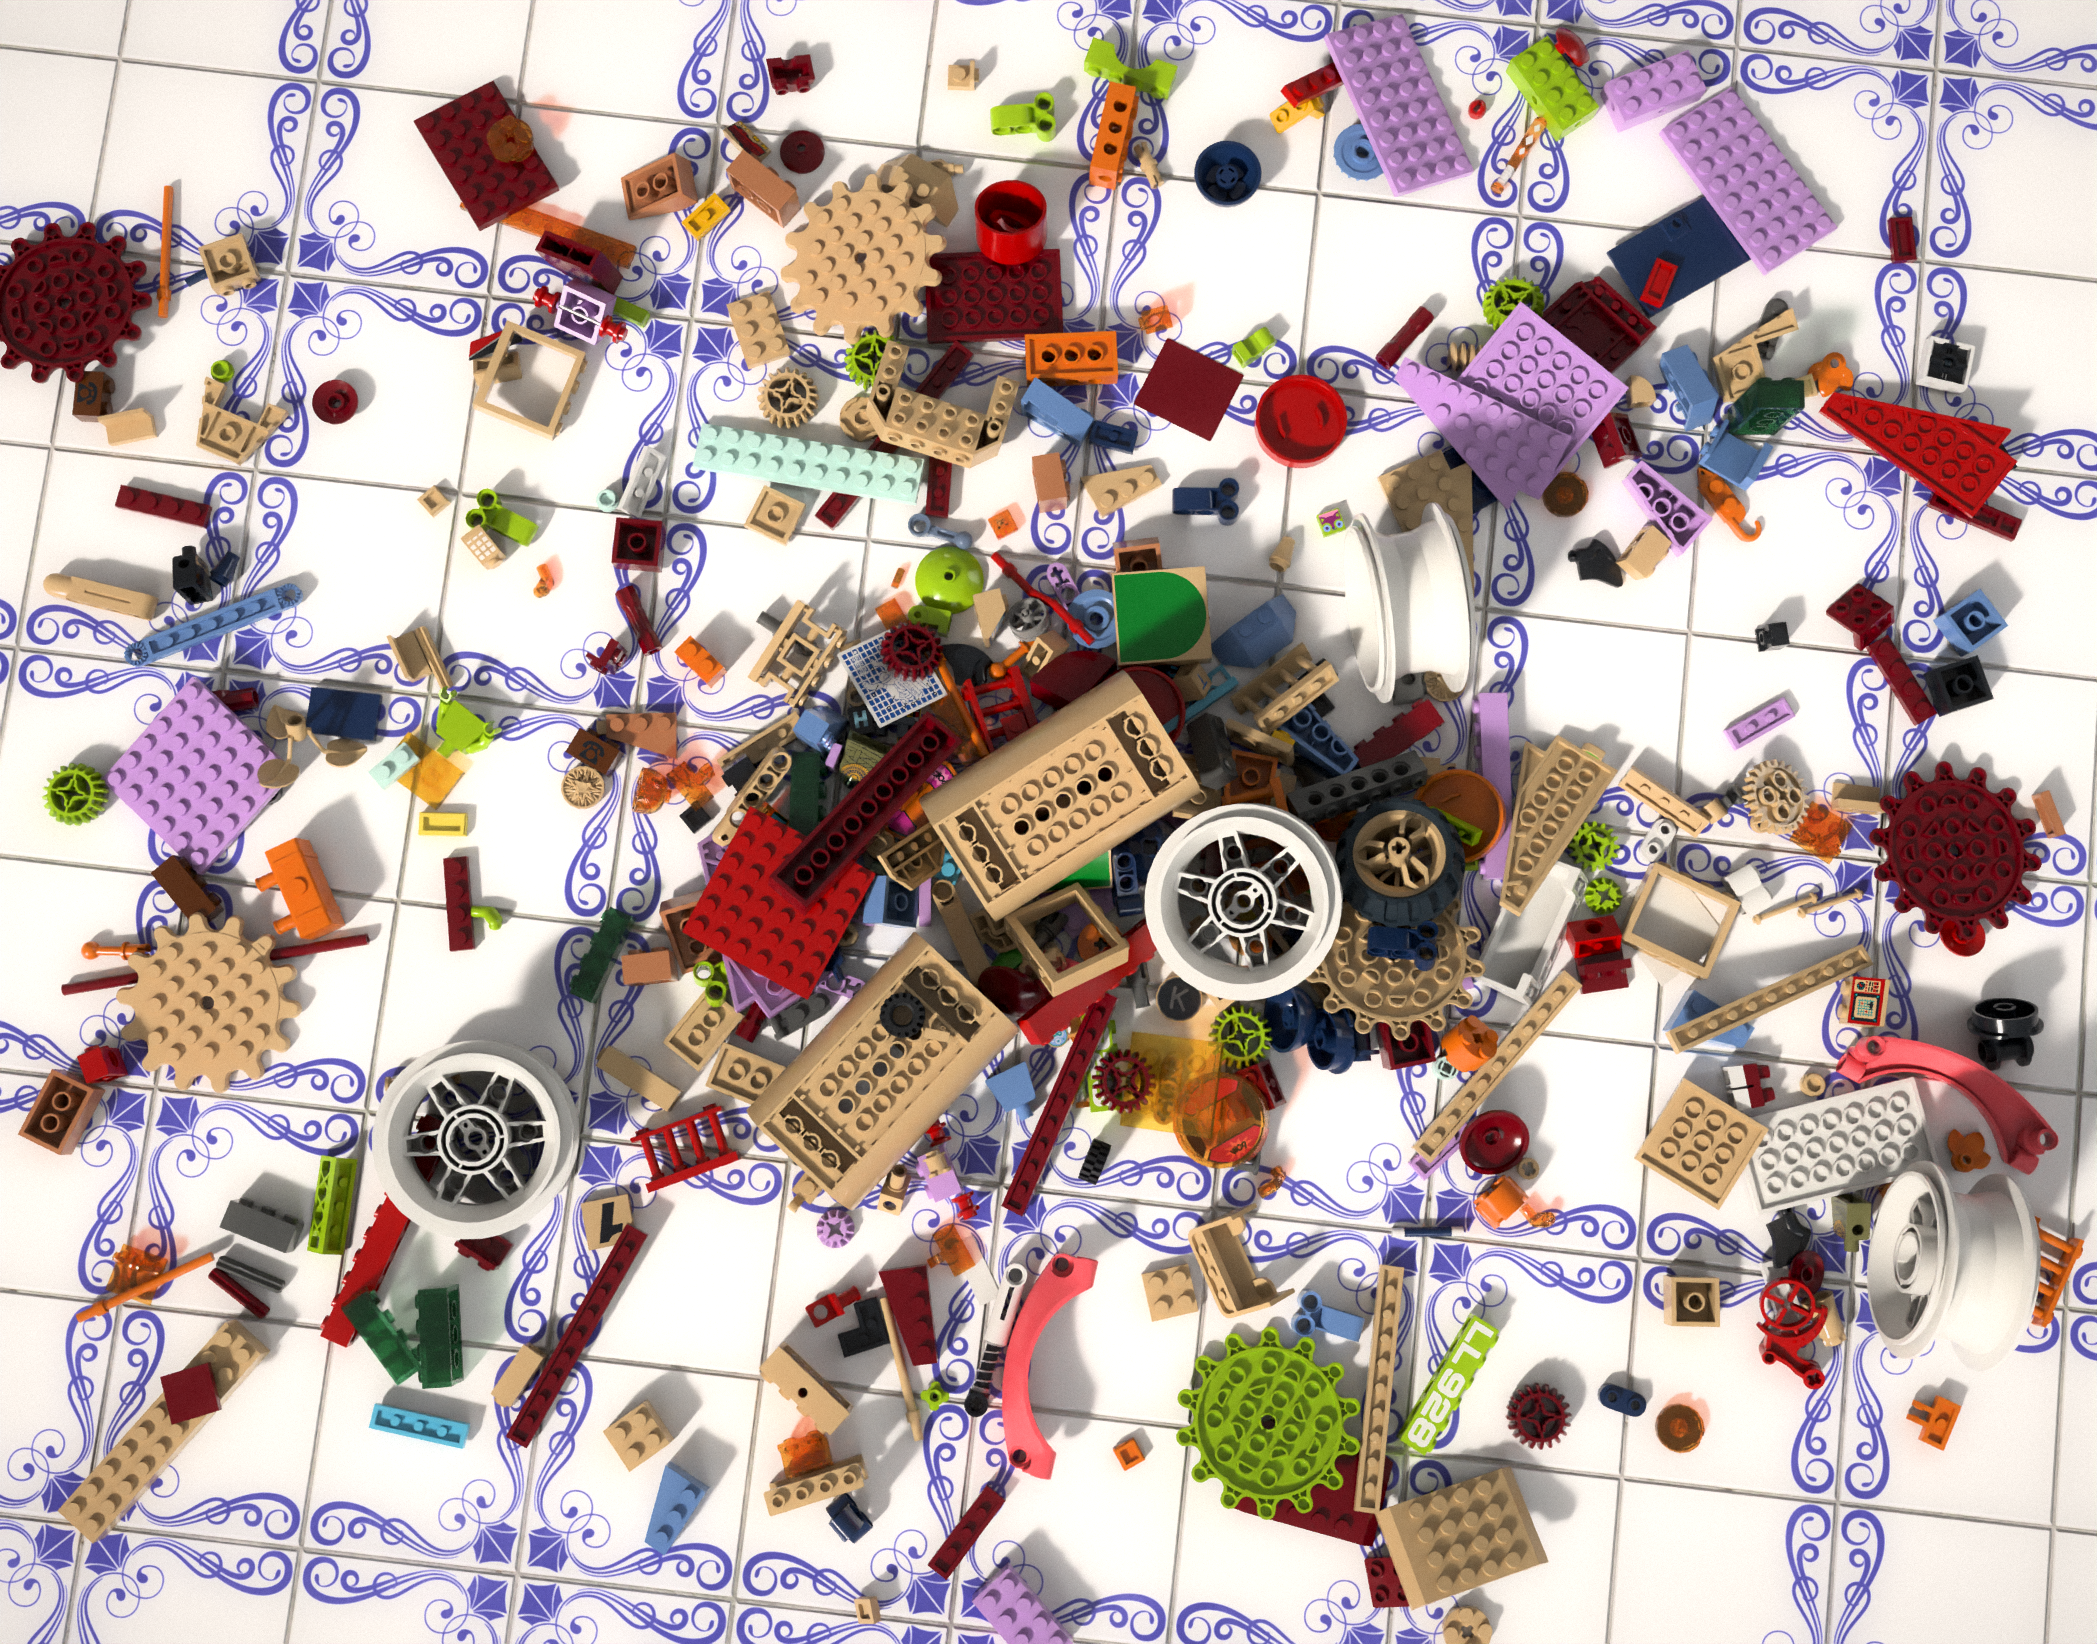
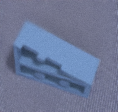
[1659,344,1719,432]
[1021,377,1094,448]
[1662,990,1755,1049]
[644,1461,710,1556]

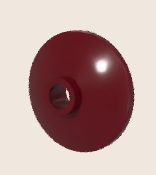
[780,130,825,174]
[312,380,359,425]
[1788,1250,1824,1298]

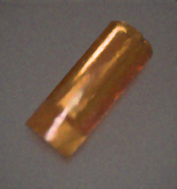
[891,568,905,589]

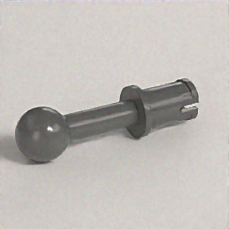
[756,611,818,657]

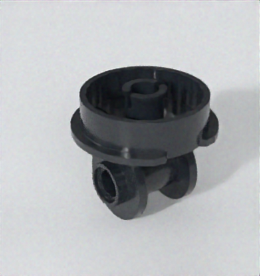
[1967,998,2044,1071]

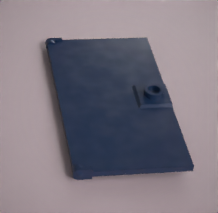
[1606,196,1752,319]

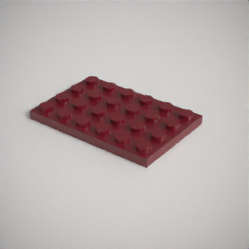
[413,81,560,232]
[925,249,1064,344]

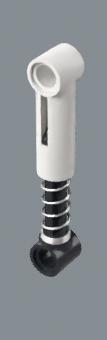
[964,1262,1028,1417]

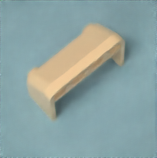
[1188,1203,1295,1318]

